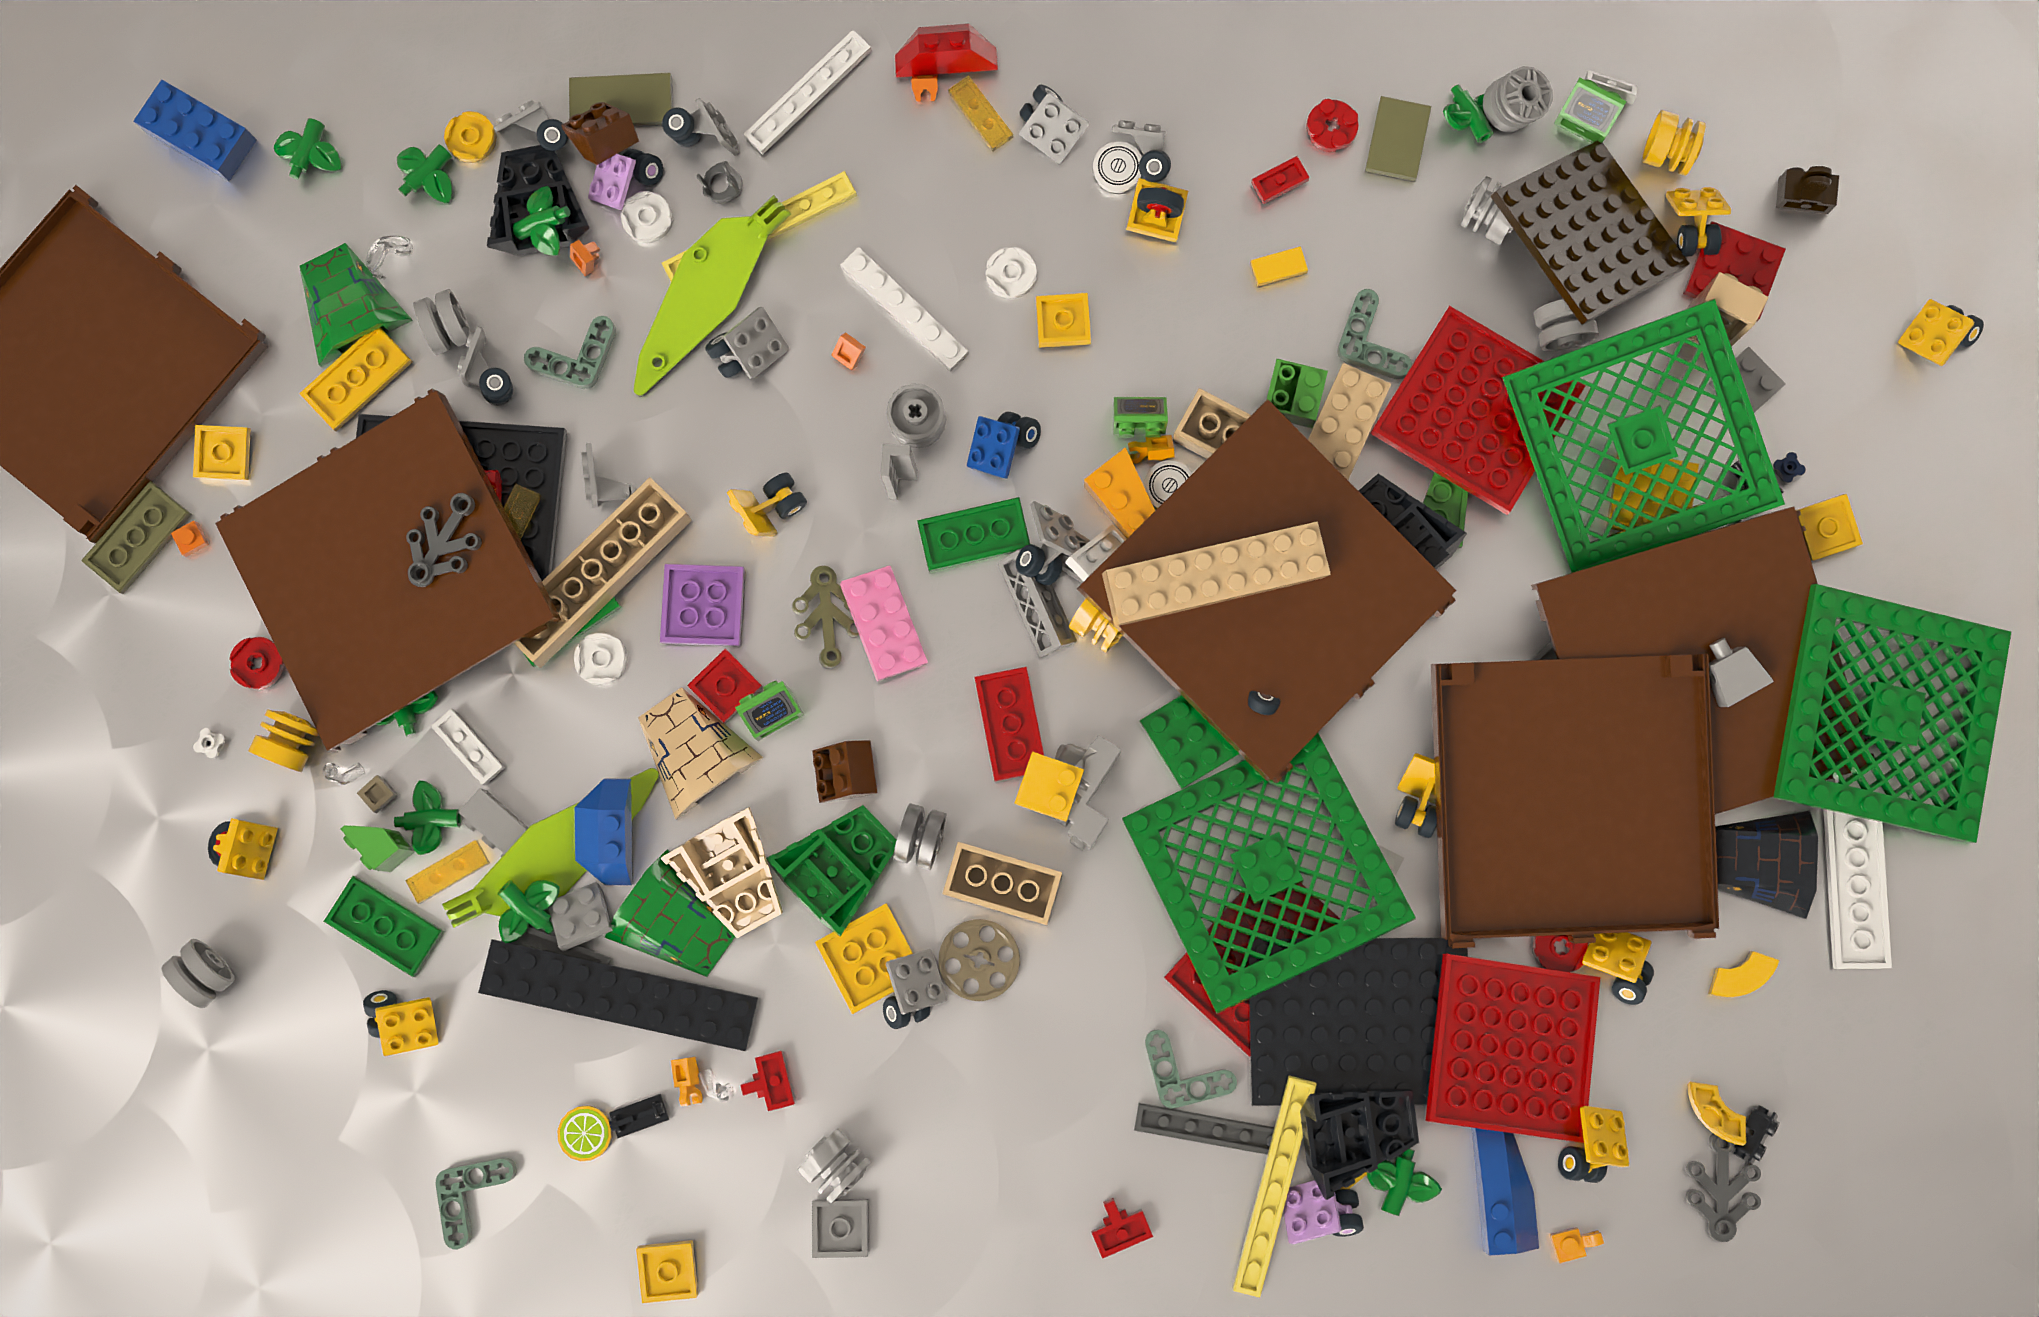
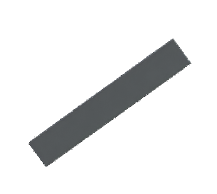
[1134,1103,1275,1155]

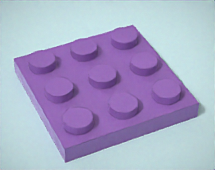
[660,564,745,646]

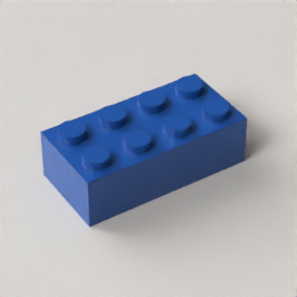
[133,79,257,181]

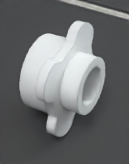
[193,728,225,759]

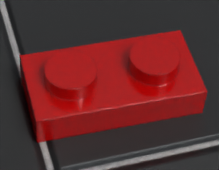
[1251,156,1310,204]

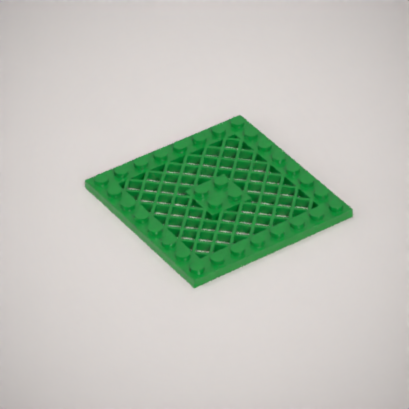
[1502,299,1785,573]
[1773,584,2012,843]
[1122,733,1416,1014]

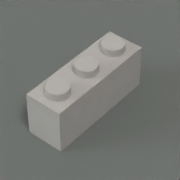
[458,788,529,857]

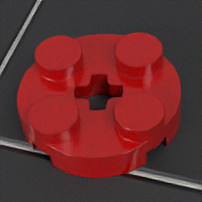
[1306,99,1359,152]
[229,637,285,690]
[1532,935,1589,972]

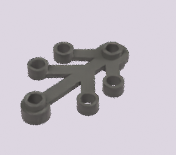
[406,493,482,587]
[1686,1133,1761,1242]

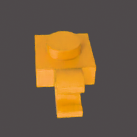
[1128,435,1175,464]
[671,1057,703,1106]
[1550,1227,1604,1263]

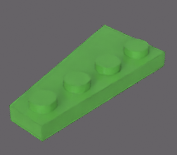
[1423,472,1468,548]

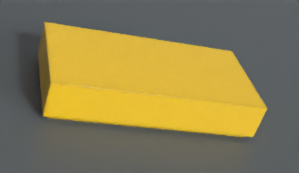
[1250,246,1308,287]

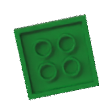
[1139,695,1240,789]

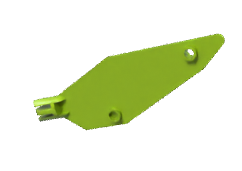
[634,195,791,396]
[442,768,659,928]

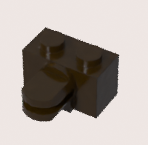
[1776,166,1839,214]

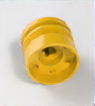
[1642,110,1706,176]
[1069,598,1123,653]
[248,709,319,772]

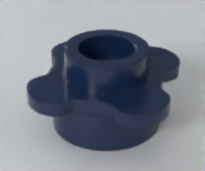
[1773,452,1806,483]

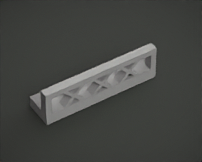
[881,444,918,500]
[998,549,1077,658]

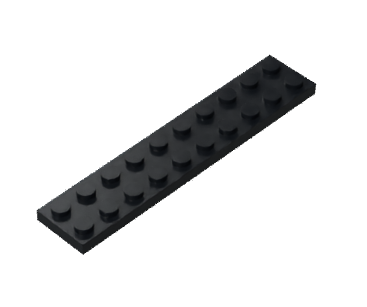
[478,939,758,1051]

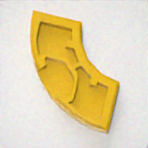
[1708,951,1780,997]
[1687,1082,1746,1146]

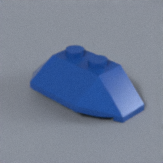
[574,778,632,885]

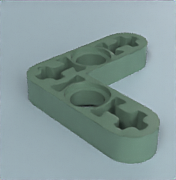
[1337,289,1412,379]
[524,316,616,389]
[1145,1030,1237,1108]
[435,1158,517,1250]

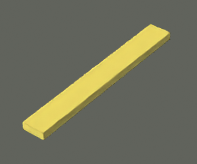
[662,171,857,281]
[1232,1076,1317,1298]

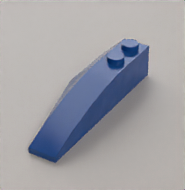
[1472,1128,1539,1256]

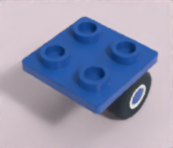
[967,411,1041,479]

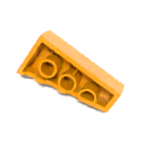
[1084,447,1155,538]

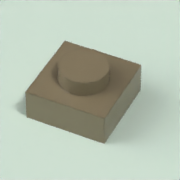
[357,775,397,813]

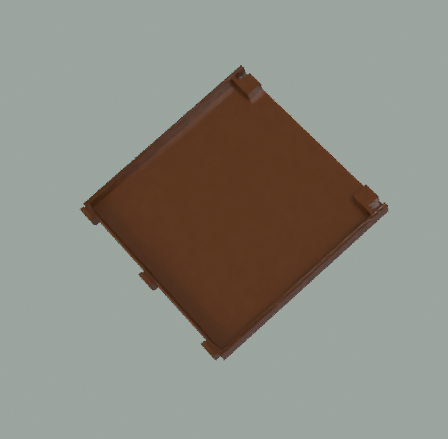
[0,185,268,544]
[215,388,561,752]
[1077,399,1457,783]
[1531,506,1875,814]
[1431,654,1719,948]

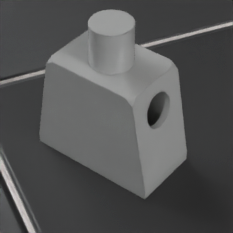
[1709,638,1774,707]

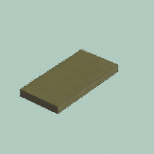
[569,73,672,126]
[81,481,192,594]

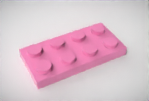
[840,565,928,681]

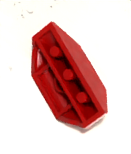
[895,24,998,77]

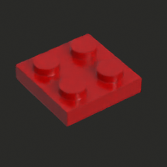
[687,648,763,724]

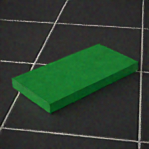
[917,497,1030,572]
[323,876,444,977]

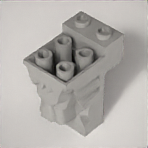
[1053,735,1121,851]

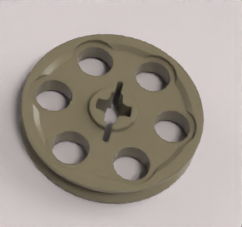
[939,919,1020,1001]

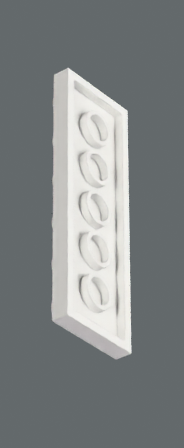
[1823,809,1892,969]

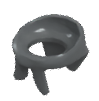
[697,161,743,203]

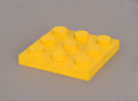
[1606,455,1699,531]
[815,903,914,1014]

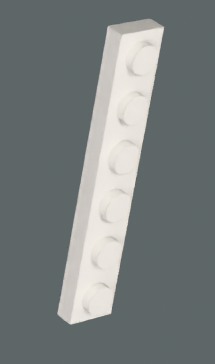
[744,30,872,155]
[840,247,969,372]

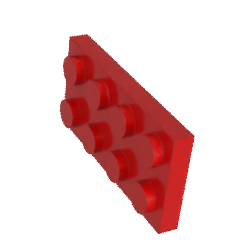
[974,667,1044,782]

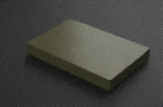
[1365,96,1432,181]

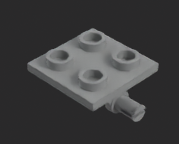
[581,443,637,508]

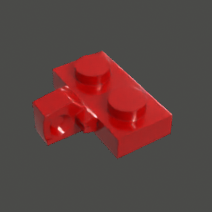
[740,1051,795,1111]
[1091,1198,1153,1259]

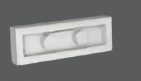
[1065,524,1127,581]
[431,709,505,786]

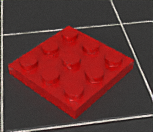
[1683,221,1786,322]

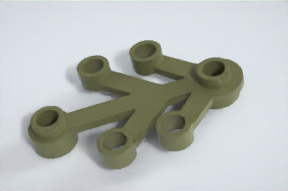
[792,566,859,668]

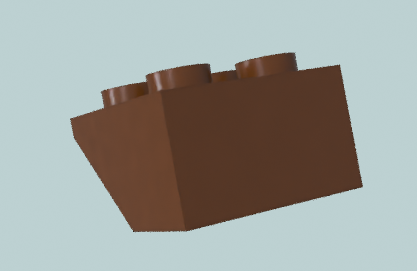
[561,102,639,165]
[812,740,877,803]

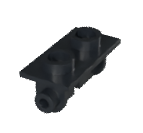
[609,1094,669,1138]
[1733,1105,1780,1164]

